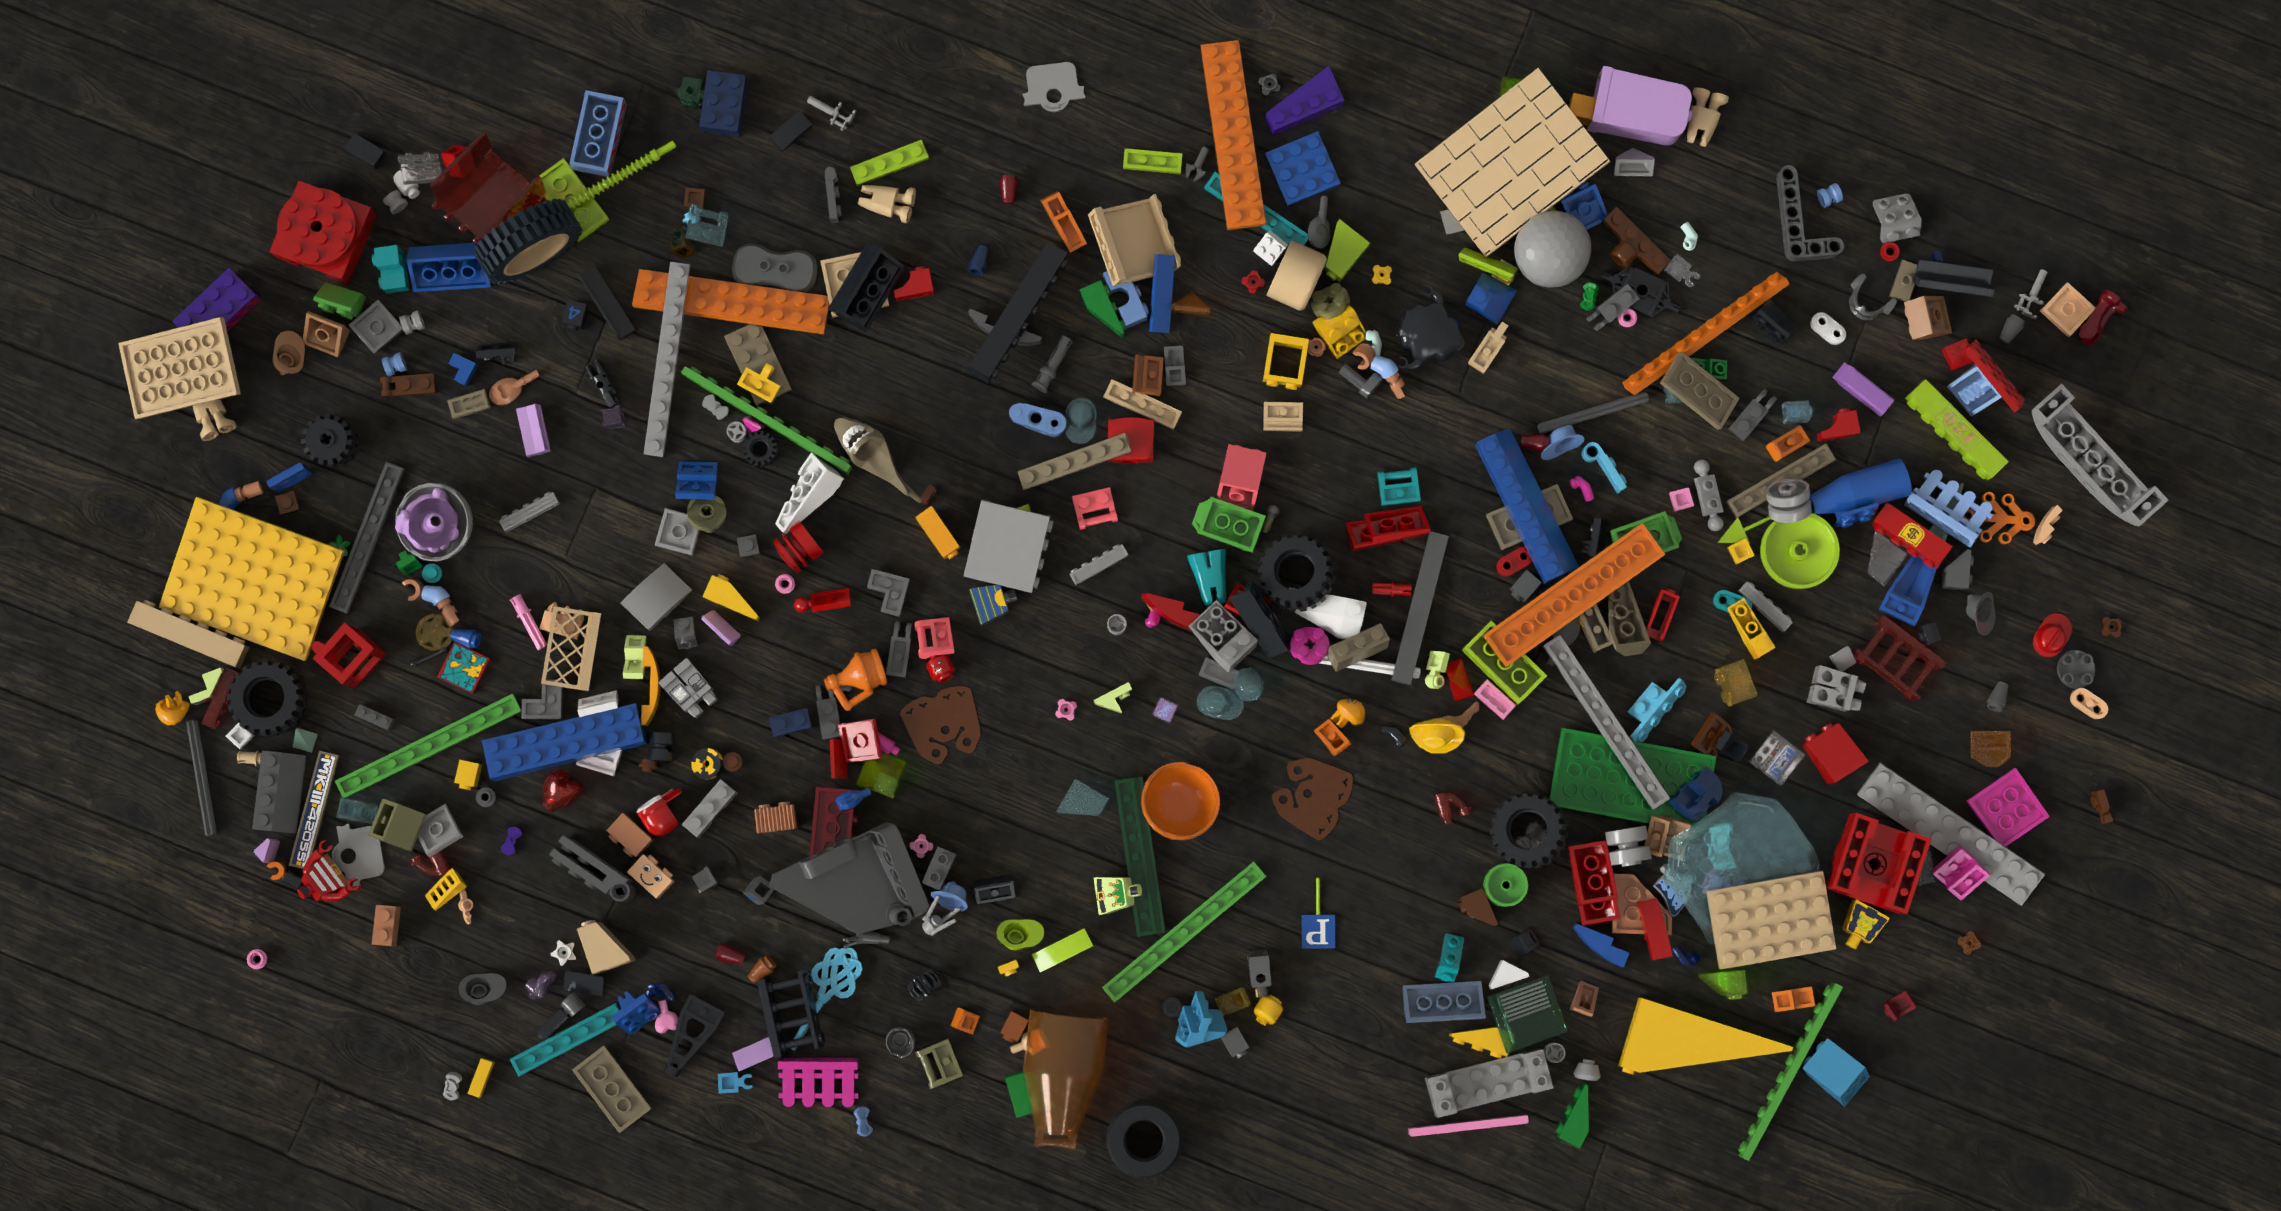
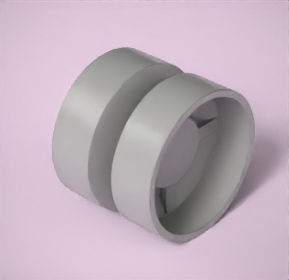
[1605,826,1652,867]

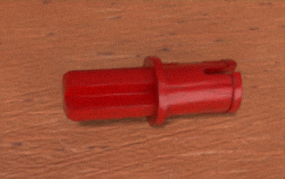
[1372,581,1411,597]

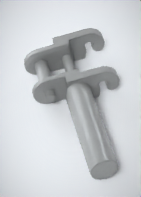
[807,96,857,131]
[2014,269,2048,319]

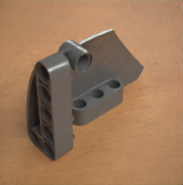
[769,822,930,934]

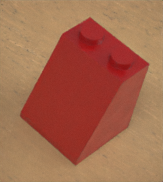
[1802,722,1869,784]

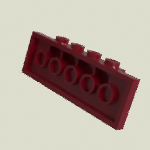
[810,787,858,856]

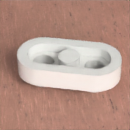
[1810,312,1846,345]

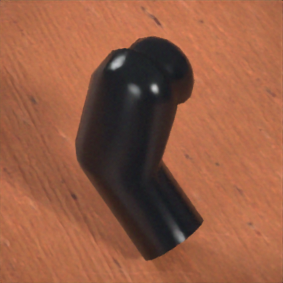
[1380,725,1406,747]

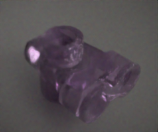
[524,970,557,1000]

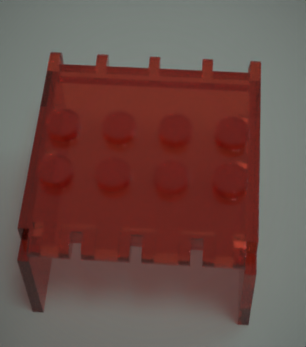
[430,131,546,244]

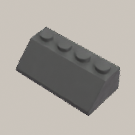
[252,751,307,834]

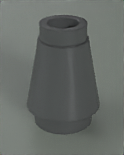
[1999,314,2025,344]
[1986,682,2009,712]

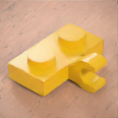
[737,363,781,404]

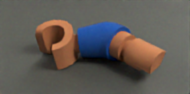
[218,481,263,510]

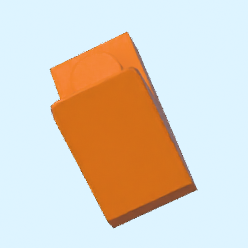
[1314,719,1351,756]

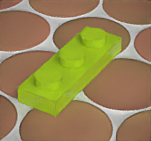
[1123,149,1182,174]

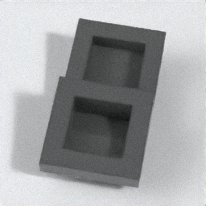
[1164,345,1186,386]

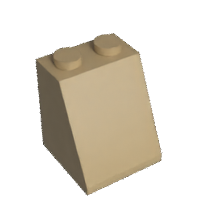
[577,920,635,974]

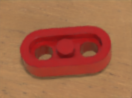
[1496,547,1532,577]

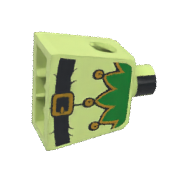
[1094,877,1142,915]

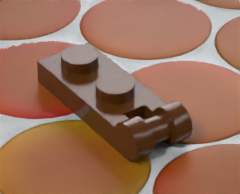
[380,373,436,398]

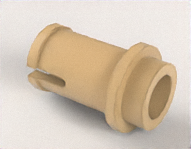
[237,750,262,766]

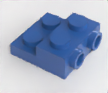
[1558,181,1608,230]

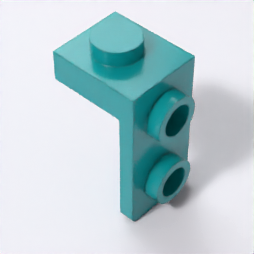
[1435,933,1464,982]

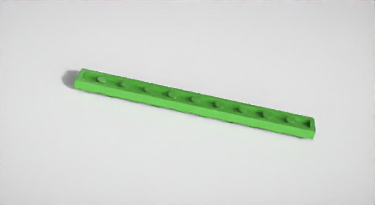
[681,366,852,475]
[335,694,522,799]
[1102,862,1266,1003]
[1738,983,1843,1161]

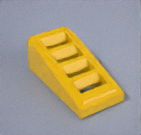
[425,868,467,911]

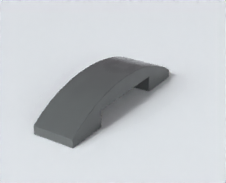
[968,309,1042,346]

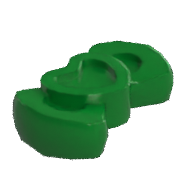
[1580,282,1599,311]

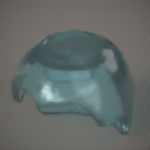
[1233,667,1264,702]

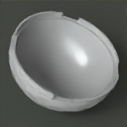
[1514,211,1591,288]
[395,483,473,561]

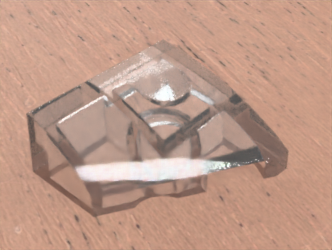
[1868,532,1908,586]

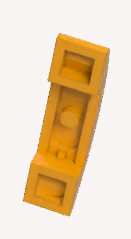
[641,646,661,726]

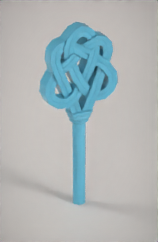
[791,947,863,1051]

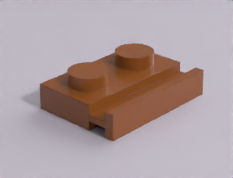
[1132,354,1163,396]

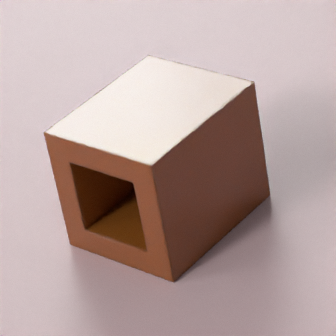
[1000,1011,1029,1043]

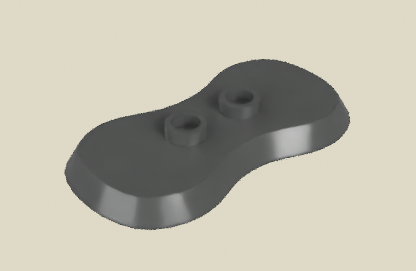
[732,243,817,293]

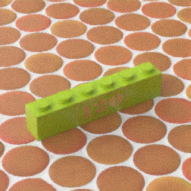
[1905,379,2009,480]

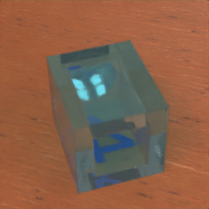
[1782,400,1813,424]

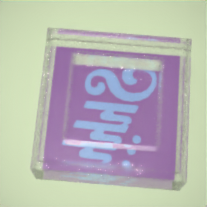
[1152,697,1178,723]

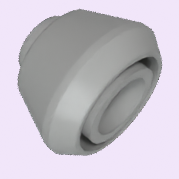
[1573,1059,1601,1081]

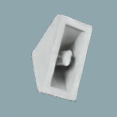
[1489,960,1529,989]

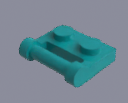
[1377,467,1421,506]

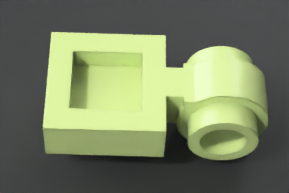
[1425,651,1450,689]

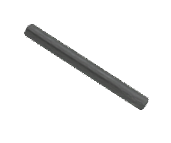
[1537,391,1649,434]
[186,720,217,836]

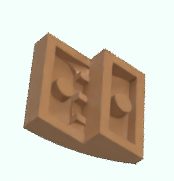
[1644,815,1692,861]

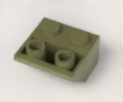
[368,799,426,852]

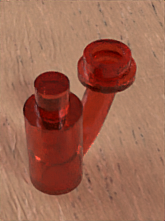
[1433,792,1472,825]
[410,850,450,877]

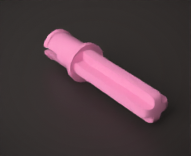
[510,594,547,650]

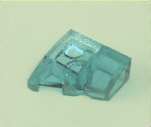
[1056,779,1109,816]

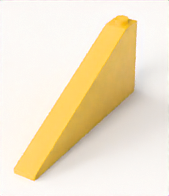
[1618,998,1793,1075]

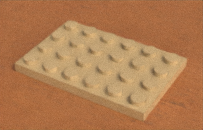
[118,317,241,419]
[1706,871,1836,969]

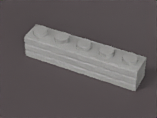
[499,492,560,533]
[1070,544,1128,586]
[1737,581,1793,632]

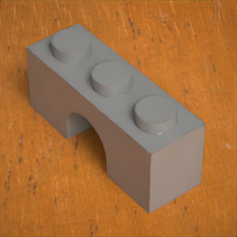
[682,779,738,838]

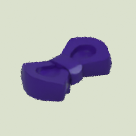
[500,826,523,856]

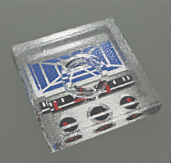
[1749,731,1805,786]

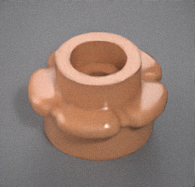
[1307,338,1326,357]

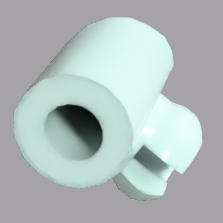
[1681,222,1698,251]
[1366,330,1382,356]

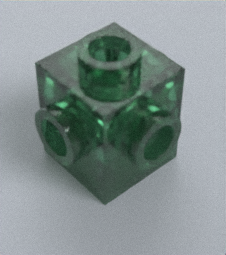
[677,77,705,108]

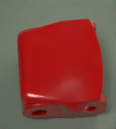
[1108,418,1154,463]

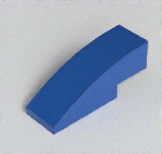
[1573,924,1629,968]

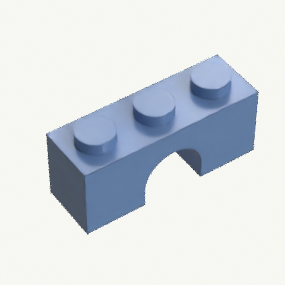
[1103,271,1149,329]

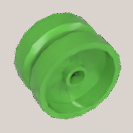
[1483,863,1528,907]

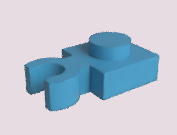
[718,1072,753,1094]

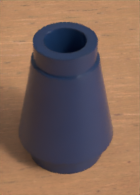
[968,245,989,275]

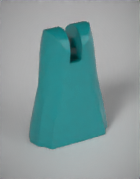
[1187,549,1227,607]

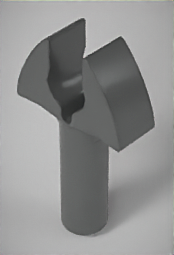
[1186,147,1209,182]

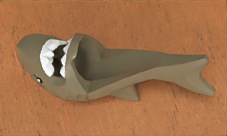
[834,417,922,503]

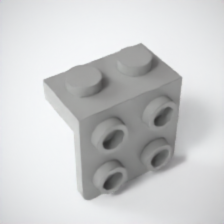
[1873,193,1922,243]

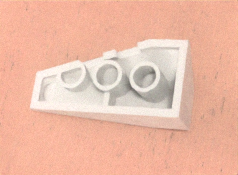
[775,453,844,534]
[1289,587,1367,640]

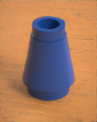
[450,628,481,649]

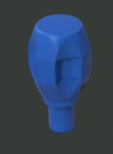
[836,788,871,811]

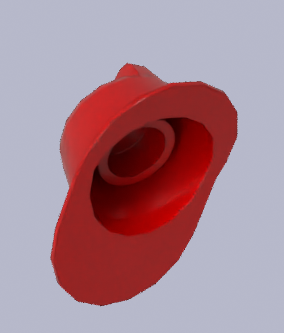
[2033,613,2072,657]

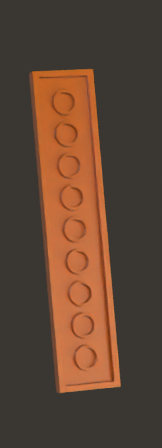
[1201,40,1266,230]
[632,269,830,334]
[1483,523,1666,667]

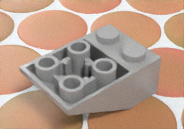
[1189,600,1258,673]

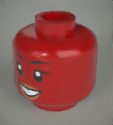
[926,654,955,683]

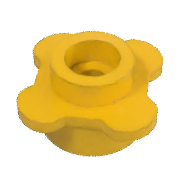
[1372,265,1392,285]

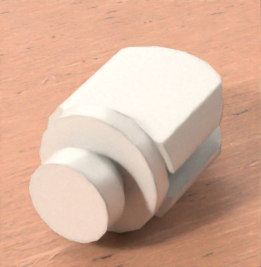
[393,170,420,199]

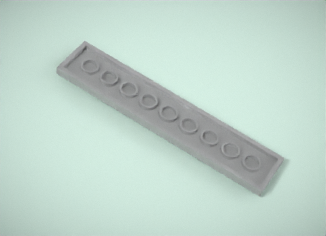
[1857,762,2045,906]

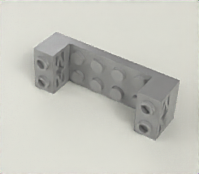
[1425,1048,1553,1118]

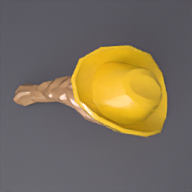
[1409,702,1479,754]

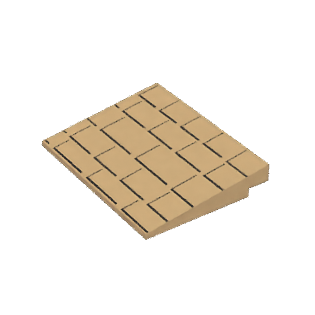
[1415,68,1610,257]

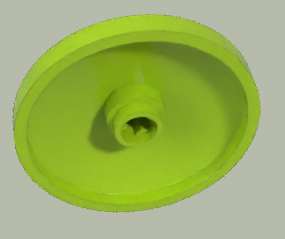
[1760,513,1840,589]

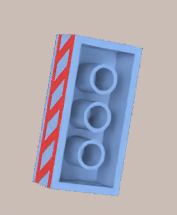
[569,90,627,177]

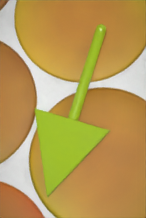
[1718,516,1771,543]

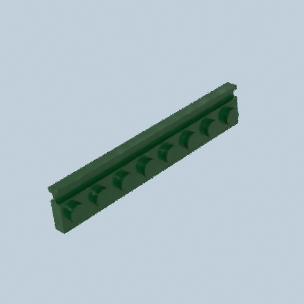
[1114,777,1165,937]

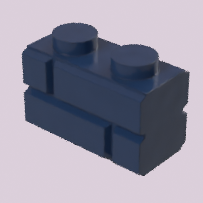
[769,708,813,738]

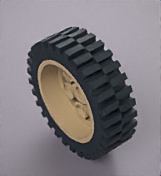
[474,199,583,284]

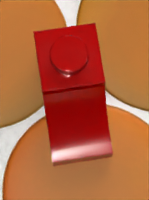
[894,266,934,302]
[1817,408,1861,442]

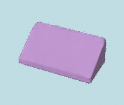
[702,610,741,646]
[254,838,280,863]
[732,1037,773,1071]

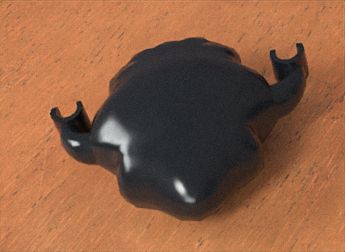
[1396,285,1465,370]

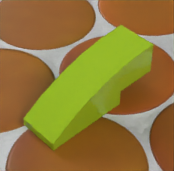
[1032,928,1093,972]

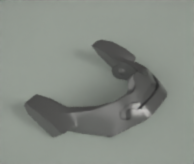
[1849,273,1897,320]

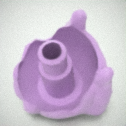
[395,488,459,553]

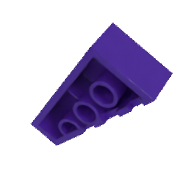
[1265,66,1344,136]

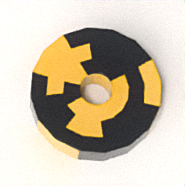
[691,748,723,780]

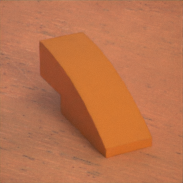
[1040,191,1087,253]

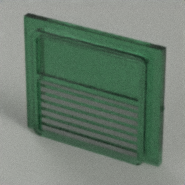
[1487,975,1568,1053]

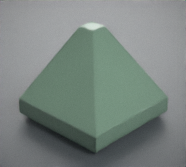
[293,728,318,753]

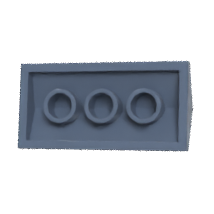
[1403,981,1486,1023]

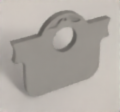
[1022,62,1086,112]
[332,824,385,886]

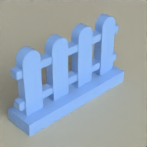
[1904,470,1993,548]

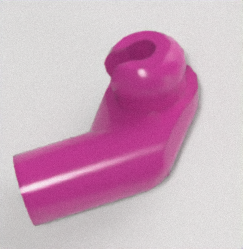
[1570,476,1594,501]

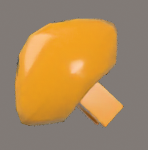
[156,691,190,726]
[1330,699,1365,728]

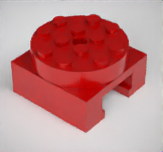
[269,181,378,285]
[1826,813,1931,914]

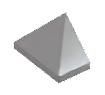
[1614,148,1655,176]

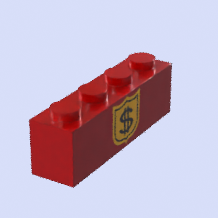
[1872,503,1953,569]

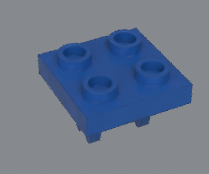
[611,991,661,1035]

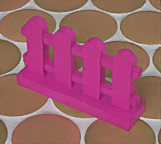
[778,1057,859,1107]

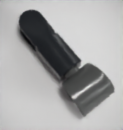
[538,992,586,1039]

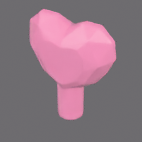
[655,1000,679,1033]

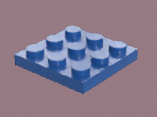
[1265,131,1341,207]

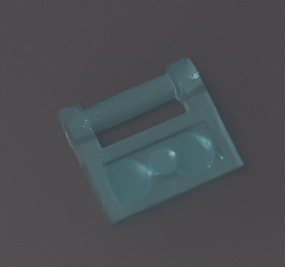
[685,204,728,247]

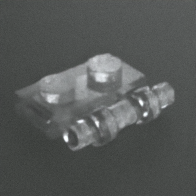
[398,152,443,185]

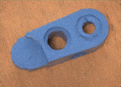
[1009,403,1066,437]

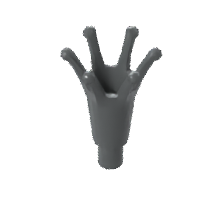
[843,928,890,949]

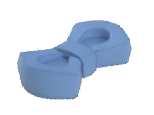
[854,1106,873,1137]

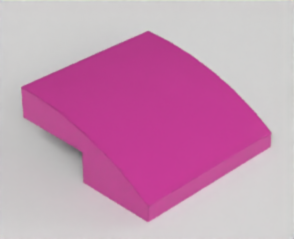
[1931,845,1990,900]

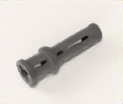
[1032,336,1073,393]

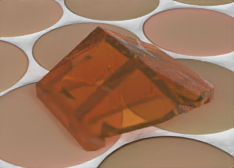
[1971,731,2011,767]

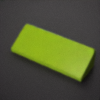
[1459,248,1517,282]

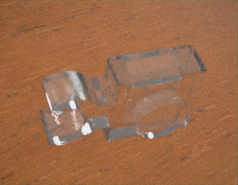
[1664,254,1700,287]

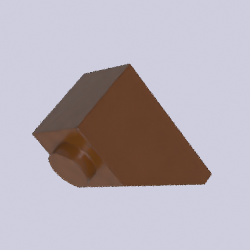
[1458,888,1498,926]

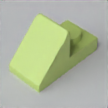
[1094,682,1132,713]

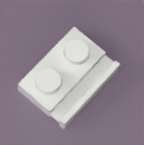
[577,690,619,717]
[576,750,622,776]

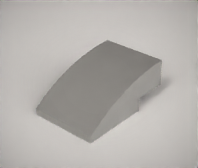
[621,563,692,631]

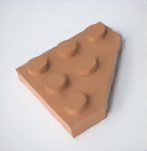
[1612,874,1672,935]

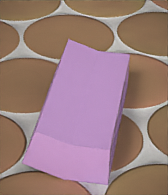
[516,404,551,457]

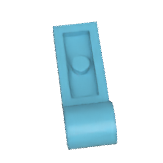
[1581,442,1627,494]

